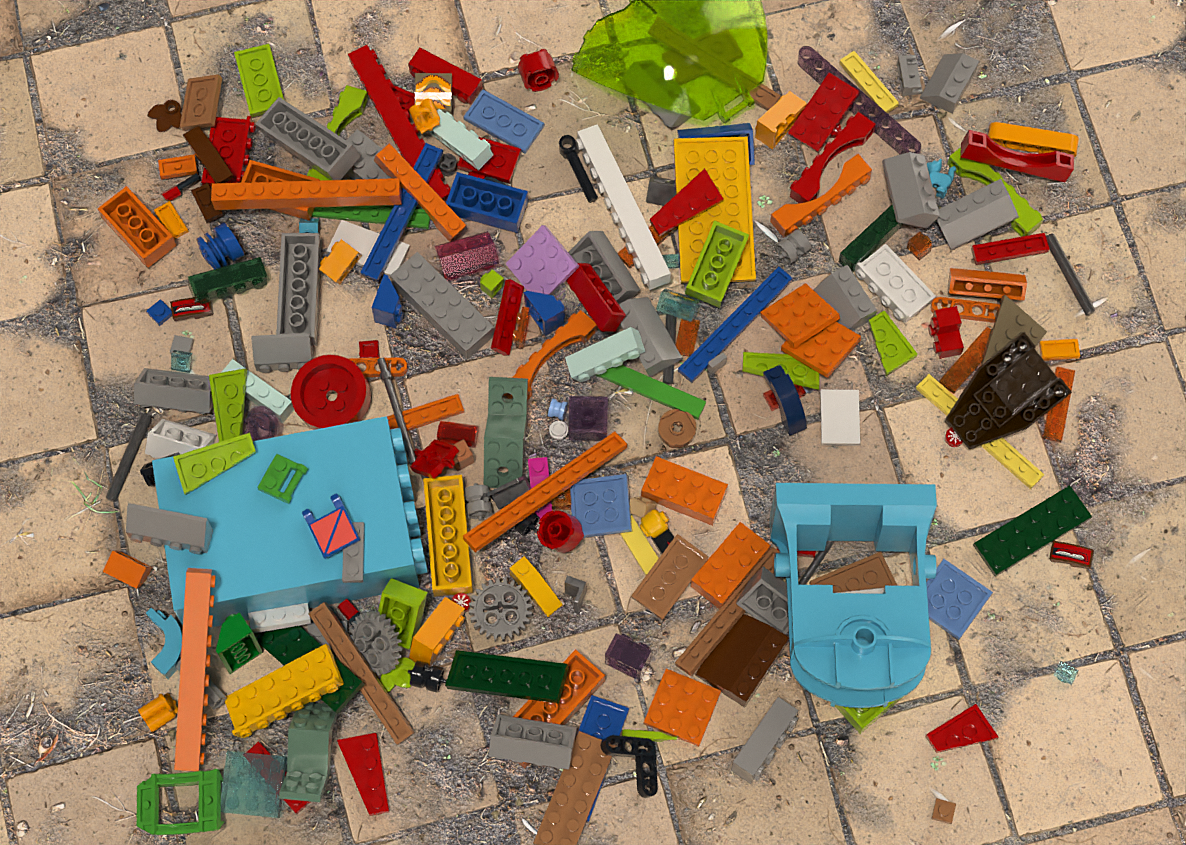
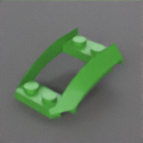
[137,769,225,835]

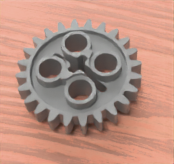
[469,578,533,642]
[349,610,402,675]

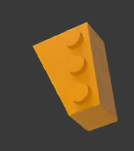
[755,91,807,150]
[409,597,465,667]

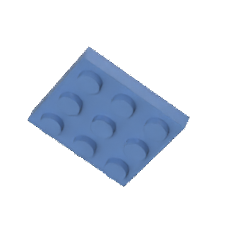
[570,474,632,538]
[926,559,993,640]

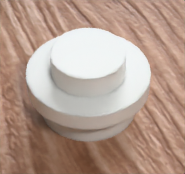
[549,421,568,440]

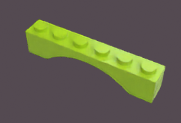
[307,85,369,181]
[947,147,1043,237]

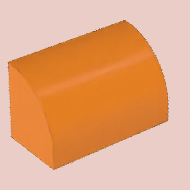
[103,550,153,589]

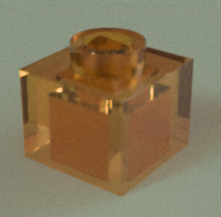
[907,232,932,261]
[552,488,571,511]

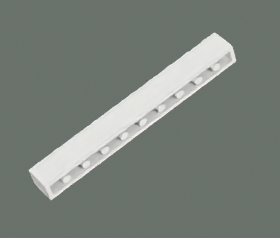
[575,124,671,290]

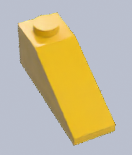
[509,556,563,617]

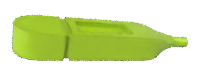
[622,729,677,742]

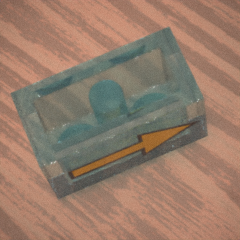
[656,289,701,322]

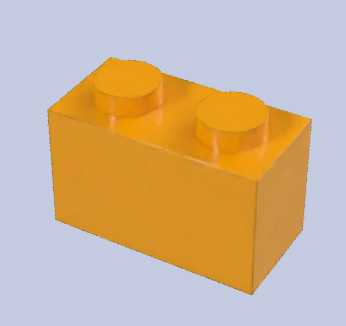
[319,239,362,285]

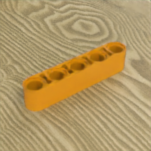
[988,122,1079,157]

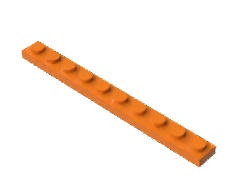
[463,432,627,553]

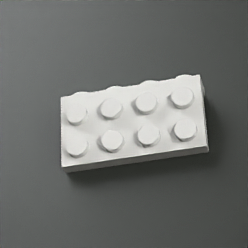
[854,244,936,323]

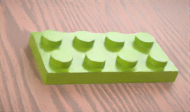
[234,44,284,117]

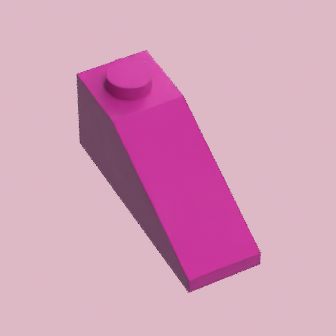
[528,457,552,521]

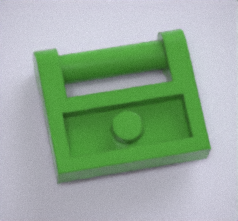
[257,454,308,504]

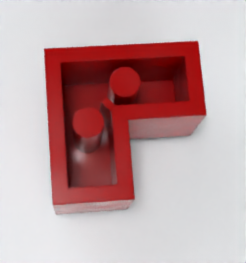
[928,306,964,359]

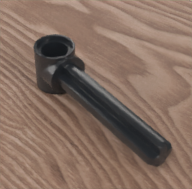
[559,135,598,202]

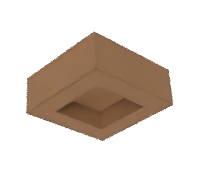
[931,798,956,824]

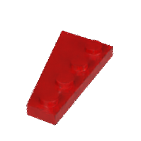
[650,168,724,236]
[337,733,389,816]

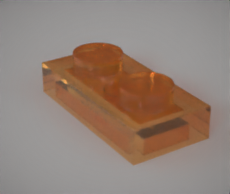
[512,307,530,349]
[675,317,700,357]

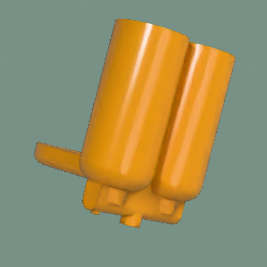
[409,98,440,134]
[138,693,178,733]

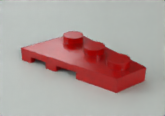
[925,704,999,753]

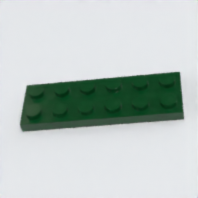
[973,485,1092,577]
[256,626,365,714]
[445,650,569,703]

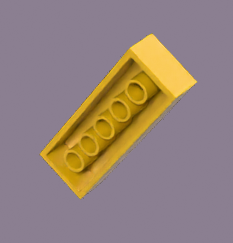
[423,475,473,597]

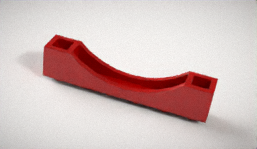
[790,112,876,203]
[961,130,1074,183]

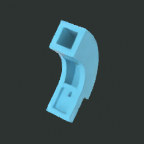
[146,608,182,679]

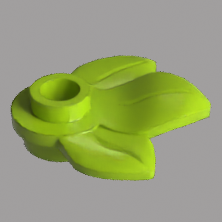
[380,657,415,692]

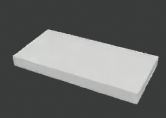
[327,220,410,277]

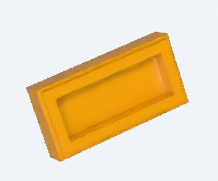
[154,201,189,240]
[1039,339,1080,361]

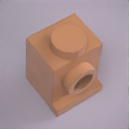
[453,439,474,472]

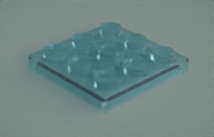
[221,751,287,818]

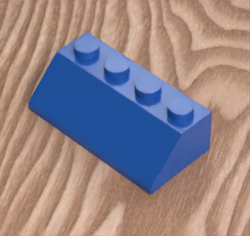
[677,123,755,165]

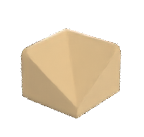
[630,496,657,518]

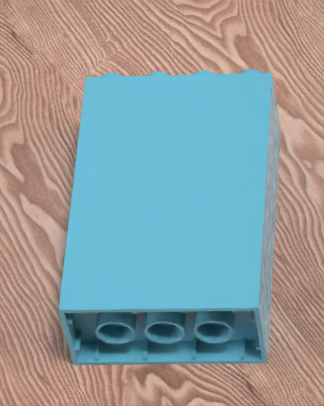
[152,416,428,628]

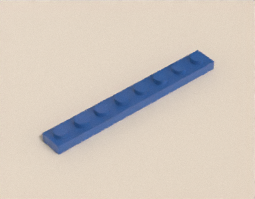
[360,143,443,282]
[678,267,793,383]

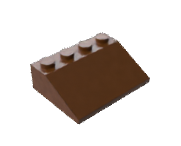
[695,614,789,708]

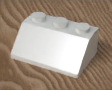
[145,419,216,459]

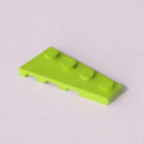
[742,352,819,390]
[209,369,247,442]

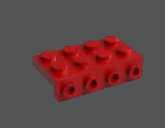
[201,116,256,186]

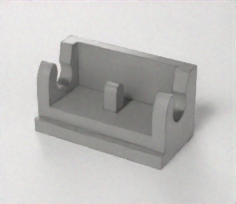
[897,55,923,96]

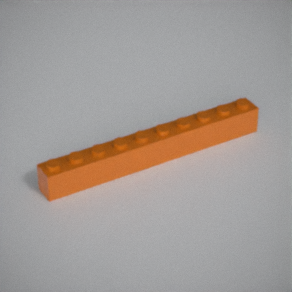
[211,178,402,210]
[174,568,216,771]

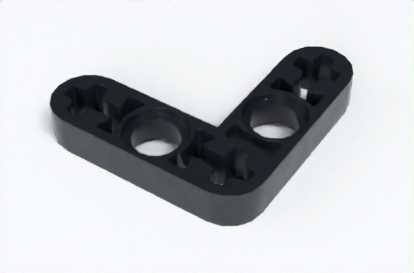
[600,735,658,798]

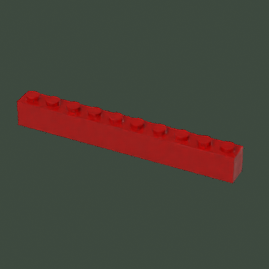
[348,45,451,203]

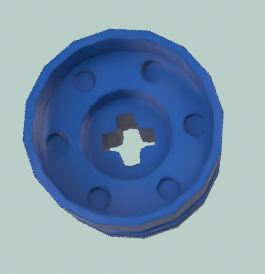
[196,222,244,272]

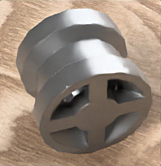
[438,153,457,176]

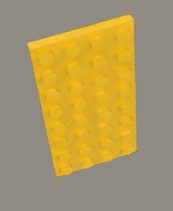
[673,137,756,283]

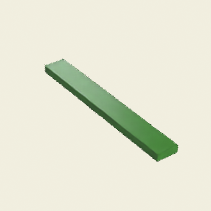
[282,205,430,229]

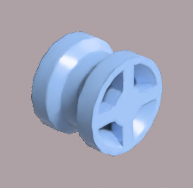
[548,398,568,420]

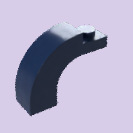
[763,365,807,436]

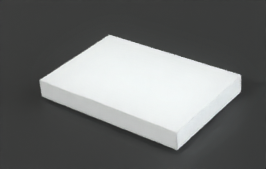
[820,389,860,446]

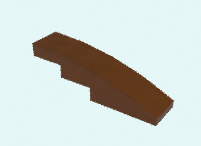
[183,126,234,184]

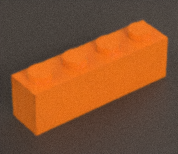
[948,268,1027,300]

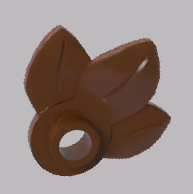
[147,100,182,132]

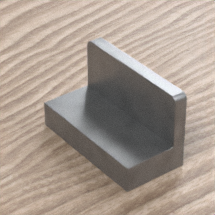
[646,176,676,206]
[486,475,531,509]
[565,575,586,614]

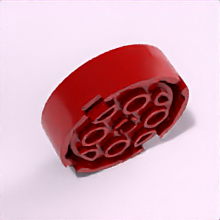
[291,355,371,430]

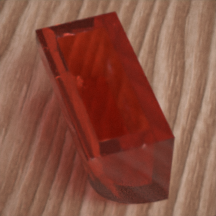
[437,421,479,448]

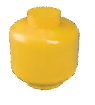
[639,509,669,538]

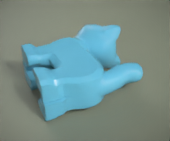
[927,159,956,199]

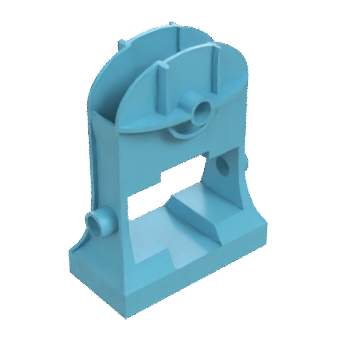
[769,483,937,708]

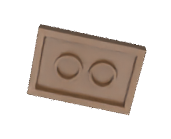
[180,74,222,130]

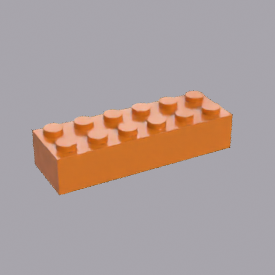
[513,649,605,769]

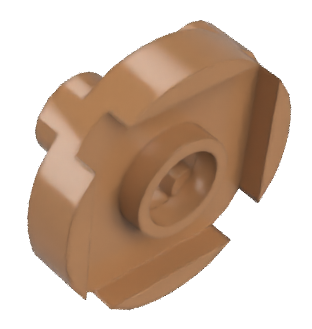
[658,409,696,448]

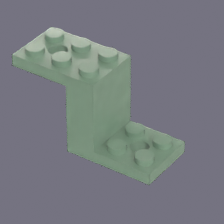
[483,377,528,488]
[279,702,338,802]

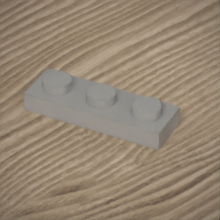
[342,522,365,583]

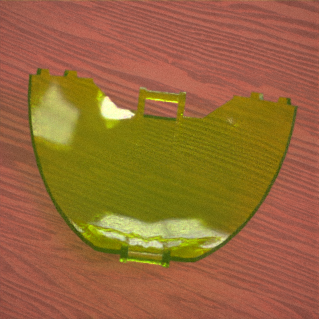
[571,0,767,123]

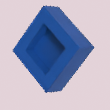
[146,299,172,326]

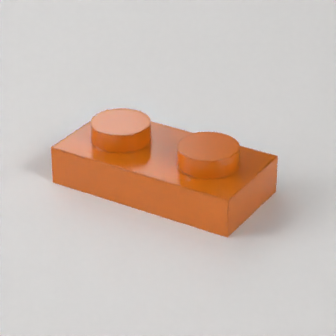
[158,154,198,180]

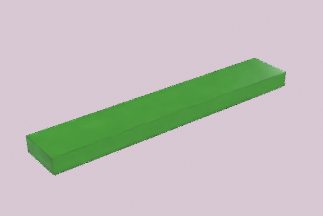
[596,365,706,420]

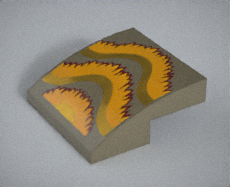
[415,73,452,113]

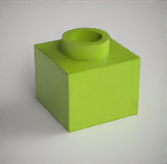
[480,269,504,298]

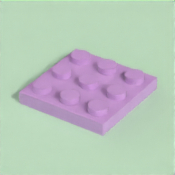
[506,225,579,295]

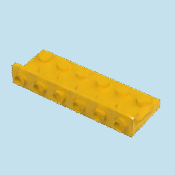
[225,644,344,738]

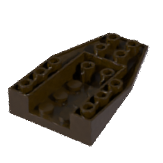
[945,332,1072,449]

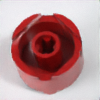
[518,49,559,92]
[537,510,584,553]

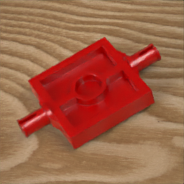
[410,439,459,479]

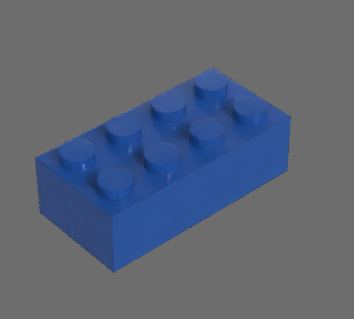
[446,172,528,233]

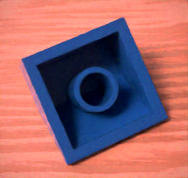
[371,274,404,328]
[524,291,565,336]

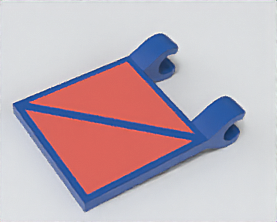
[302,493,360,559]

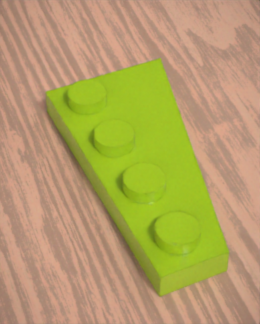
[173,433,256,495]

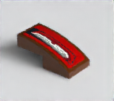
[170,297,213,321]
[1049,541,1094,569]

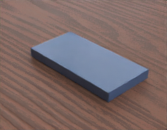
[463,90,545,154]

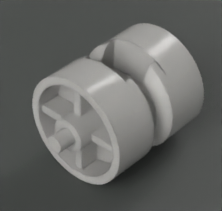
[775,229,811,264]
[464,483,492,521]

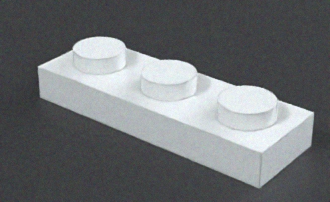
[248,603,311,633]

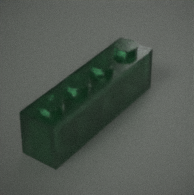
[838,205,903,272]
[188,257,267,304]

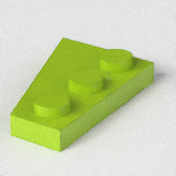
[868,310,918,376]

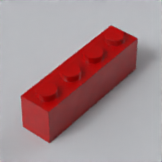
[408,47,483,105]
[566,263,626,332]

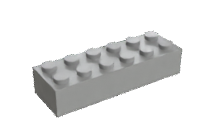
[255,97,361,180]
[276,233,322,346]
[390,252,494,360]

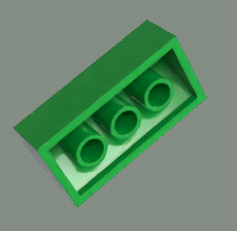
[216,612,263,674]

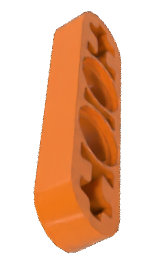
[930,297,1000,323]
[348,357,408,377]

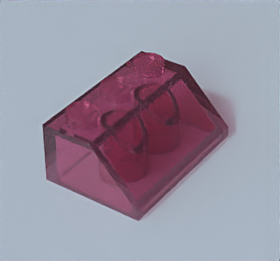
[434,231,499,279]

